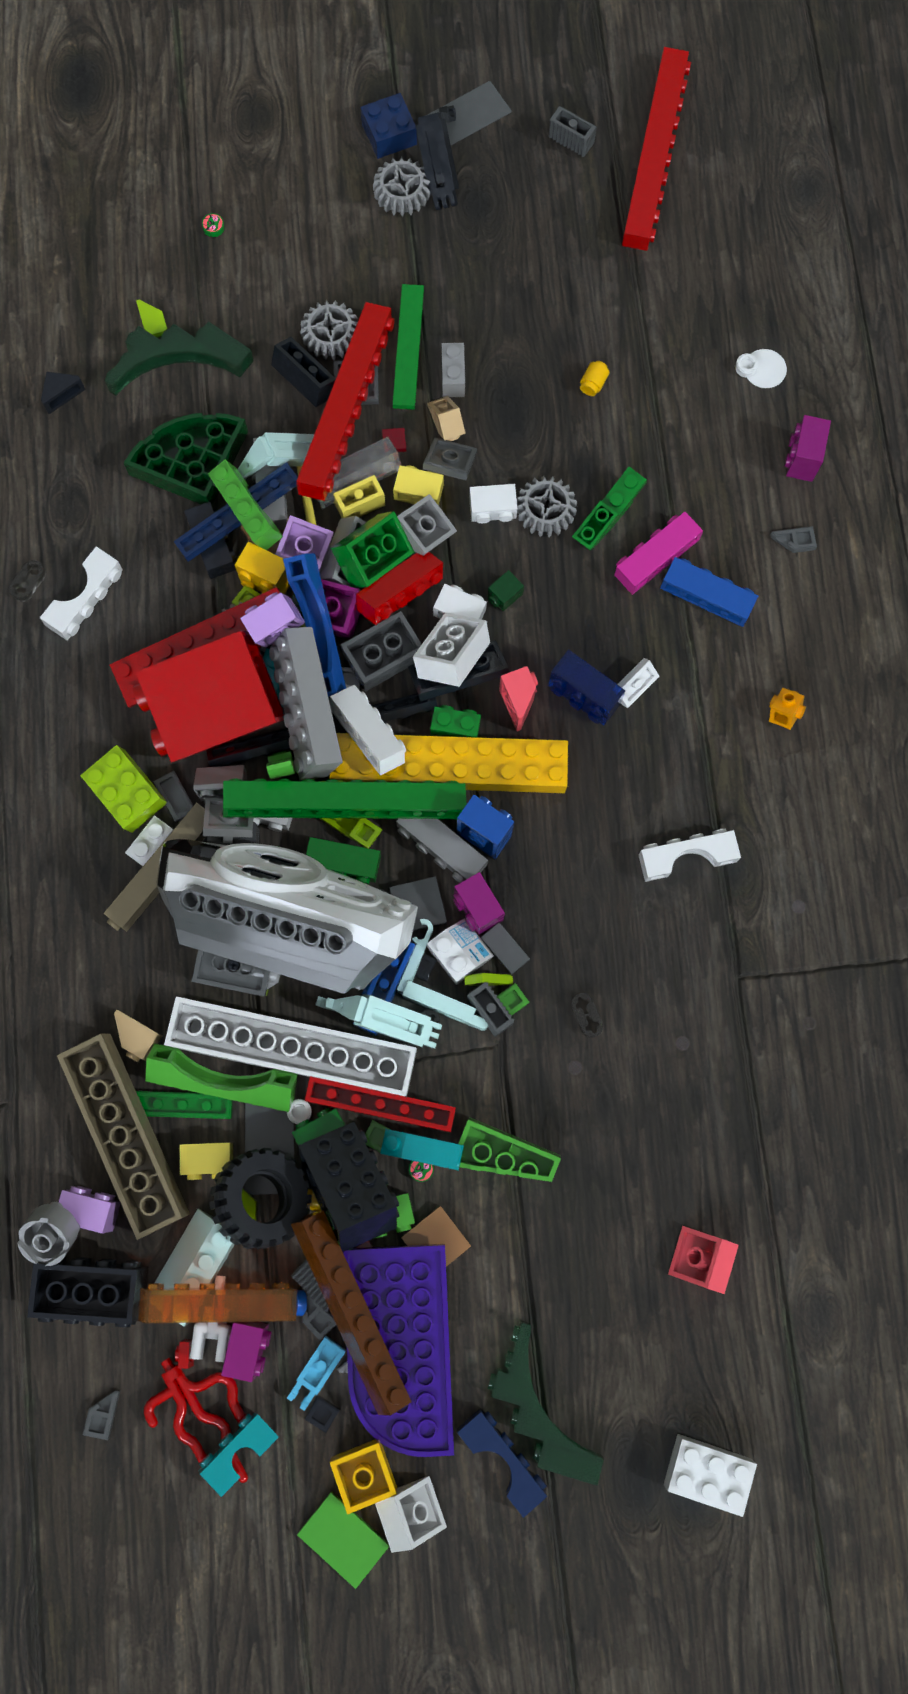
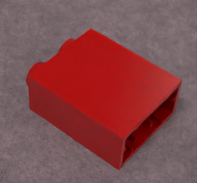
[133,631,285,763]

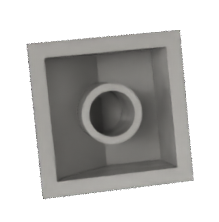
[397,494,457,556]

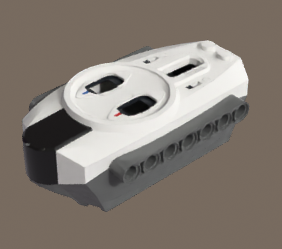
[156,839,418,994]

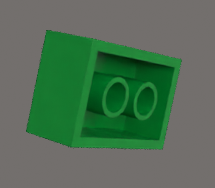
[330,511,414,588]

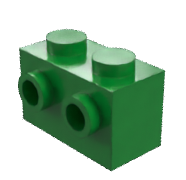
[430,705,481,738]

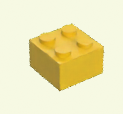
[235,541,290,595]
[330,1439,398,1515]

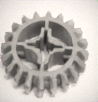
[373,156,430,217]
[300,300,358,360]
[517,475,577,537]

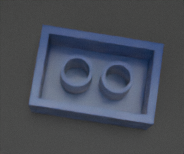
[457,795,514,860]

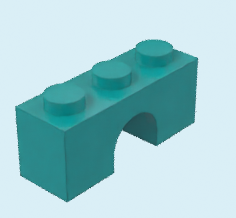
[198,1412,278,1497]

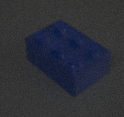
[548,649,626,725]

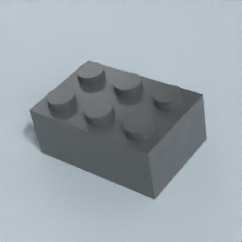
[341,611,422,692]

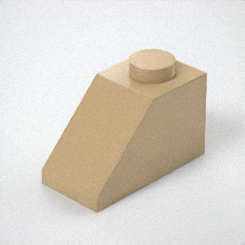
[427,396,465,441]
[114,1010,162,1062]

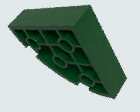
[124,413,248,506]

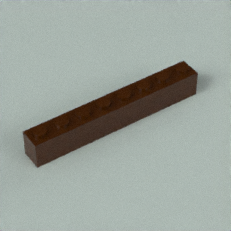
[291,1210,412,1416]

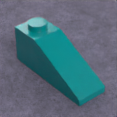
[380,1129,464,1171]

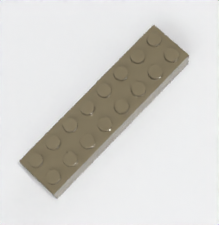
[57,1034,190,1240]

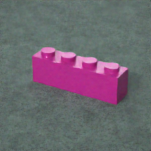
[615,512,703,595]

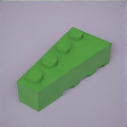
[458,1117,561,1182]

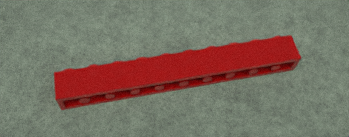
[622,47,691,251]
[296,302,394,501]

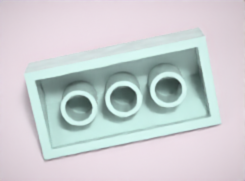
[145,1209,235,1326]

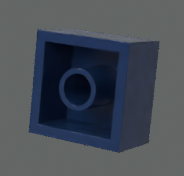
[360,93,417,159]

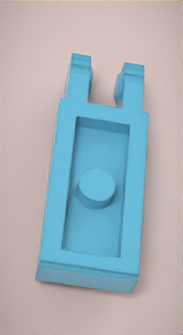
[287,1336,346,1411]

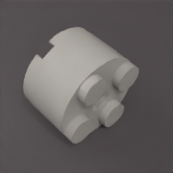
[17,1202,80,1266]

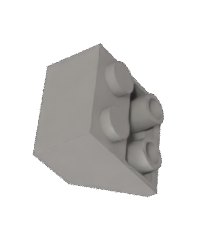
[194,765,247,803]

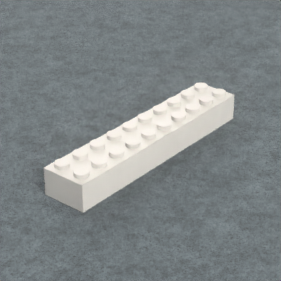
[164,997,417,1097]

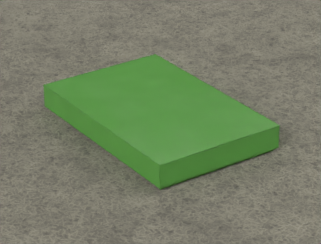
[297,1491,389,1589]

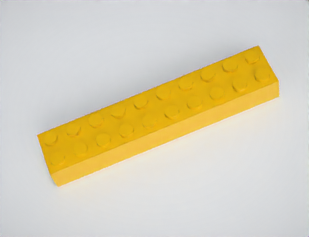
[330,733,568,793]

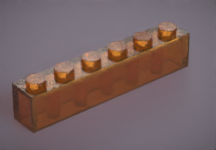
[138,1283,297,1323]

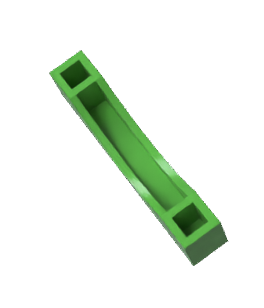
[145,1044,297,1112]

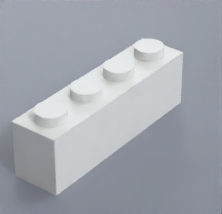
[330,684,406,776]

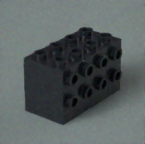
[298,1122,399,1252]
[27,1256,149,1327]

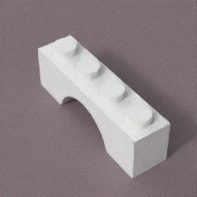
[40,547,123,640]
[639,829,741,882]

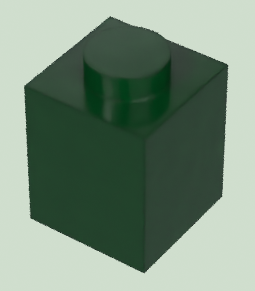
[488,570,524,611]

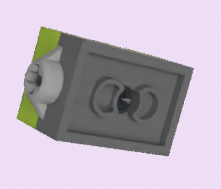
[191,950,280,996]

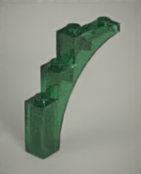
[105,321,253,395]
[487,1320,604,1485]

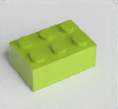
[80,745,167,833]

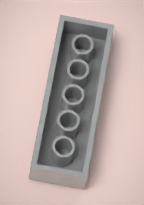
[269,627,343,780]

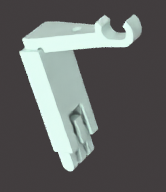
[238,432,314,481]
[397,919,488,1031]
[316,994,442,1048]

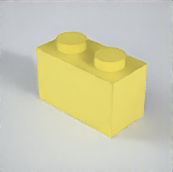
[393,465,444,506]
[333,475,385,518]
[180,1143,233,1180]

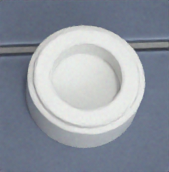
[735,353,759,377]
[287,1099,312,1124]

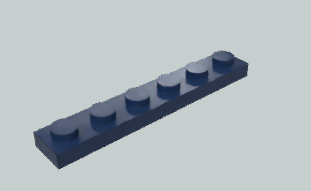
[174,462,298,562]

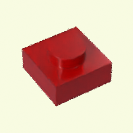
[175,1339,194,1369]

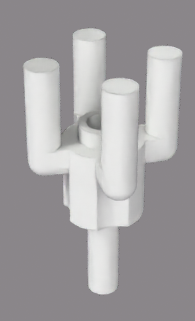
[189,1275,232,1362]

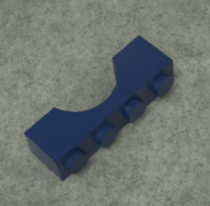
[457,1408,547,1518]

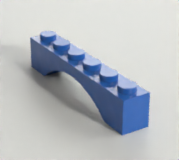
[283,553,346,697]

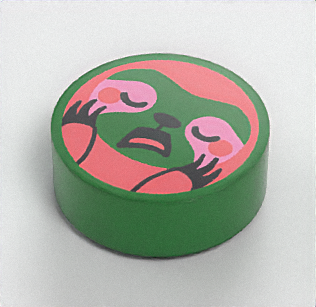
[202,213,225,237]
[409,1161,434,1182]

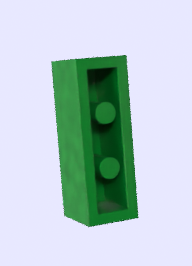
[306,837,381,885]

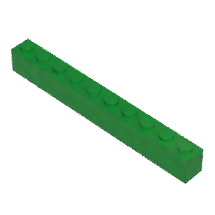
[223,778,467,819]

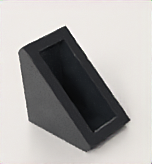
[41,372,85,414]

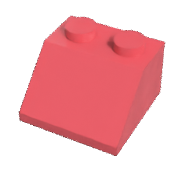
[499,666,538,731]
[668,1226,739,1294]

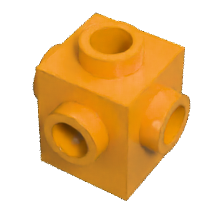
[769,688,806,730]

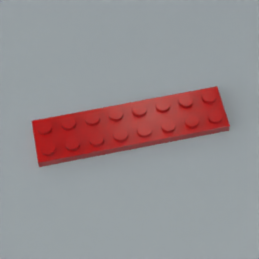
[109,587,281,708]

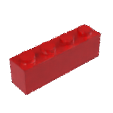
[356,552,443,625]

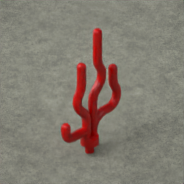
[144,1357,248,1483]

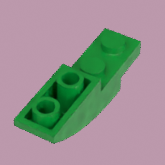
[572,467,647,551]

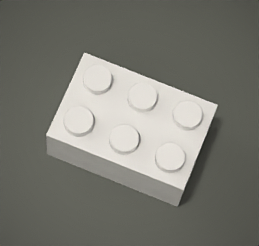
[413,613,490,687]
[664,1434,757,1517]

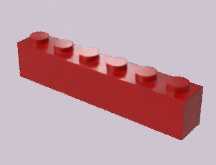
[305,1076,456,1133]

